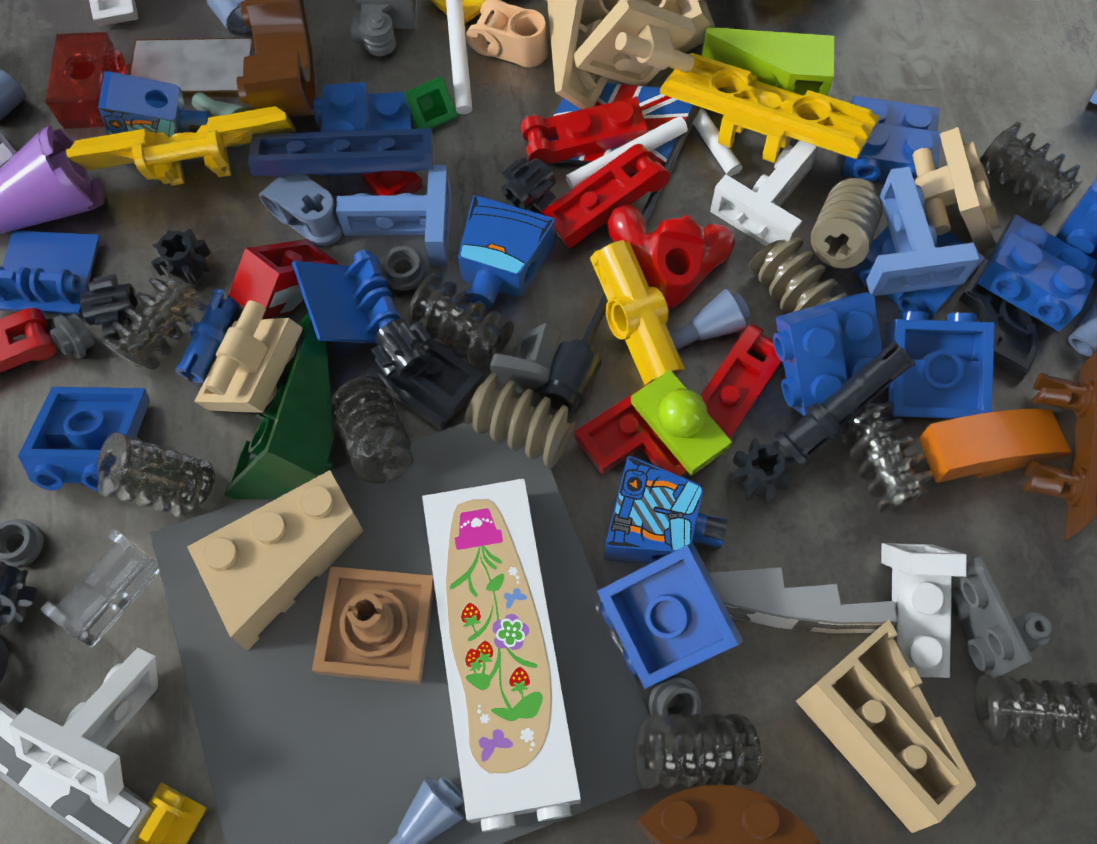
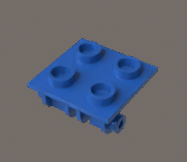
[0,231,100,315]
[292,250,401,343]

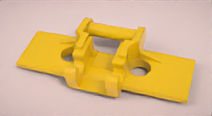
[660,53,880,163]
[66,106,296,186]

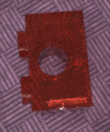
[45,32,125,129]

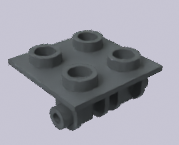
[951,556,1053,682]

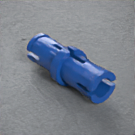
[175,289,240,383]

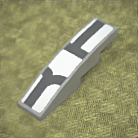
[709,567,898,634]
[0,700,155,844]

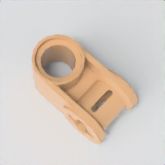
[466,0,548,68]

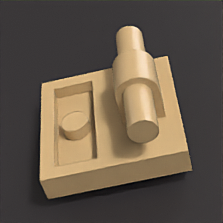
[573,0,696,86]
[912,127,1001,252]
[194,300,303,413]

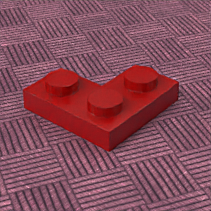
[574,382,689,478]

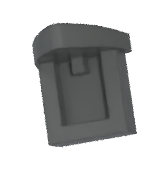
[490,323,561,393]

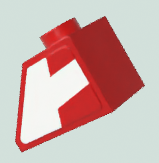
[228,239,338,320]

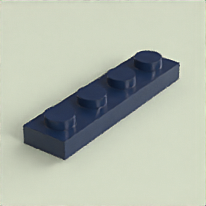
[248,128,433,177]

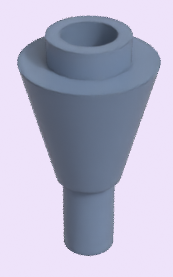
[670,289,751,350]
[388,776,466,844]

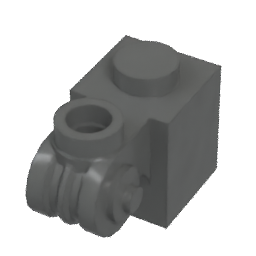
[351,0,418,56]

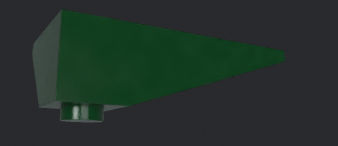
[224,312,334,499]

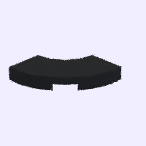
[959,259,1038,381]

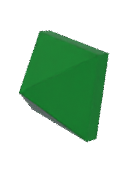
[403,76,458,129]

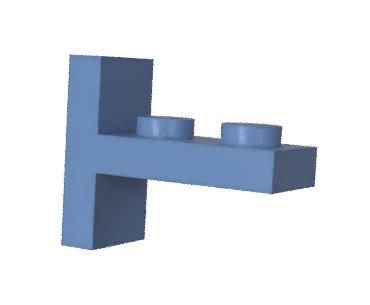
[336,165,451,266]
[866,167,979,296]

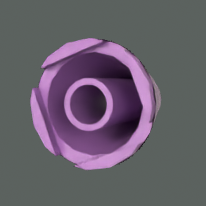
[0,125,105,234]

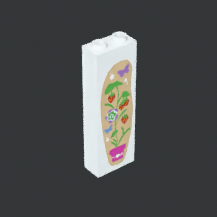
[422,479,581,832]

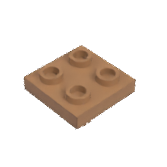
[312,566,435,685]

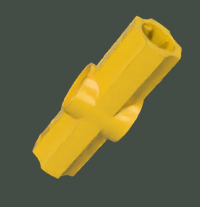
[590,240,685,385]

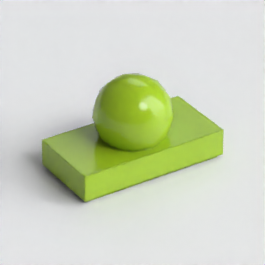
[631,370,732,476]

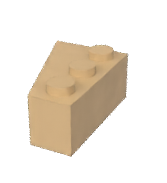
[187,470,364,650]
[796,619,976,833]

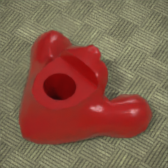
[608,204,735,309]

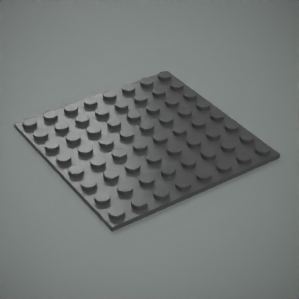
[150,422,673,844]

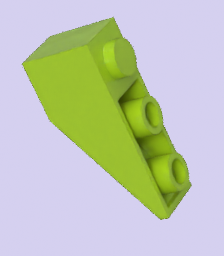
[702,27,834,96]

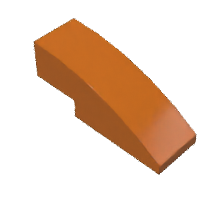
[918,408,1072,484]

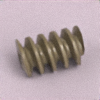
[811,178,882,269]
[749,236,849,314]
[464,372,575,468]

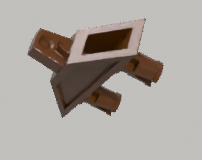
[1022,351,1097,541]

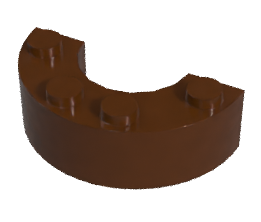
[236,0,317,118]
[635,785,820,844]

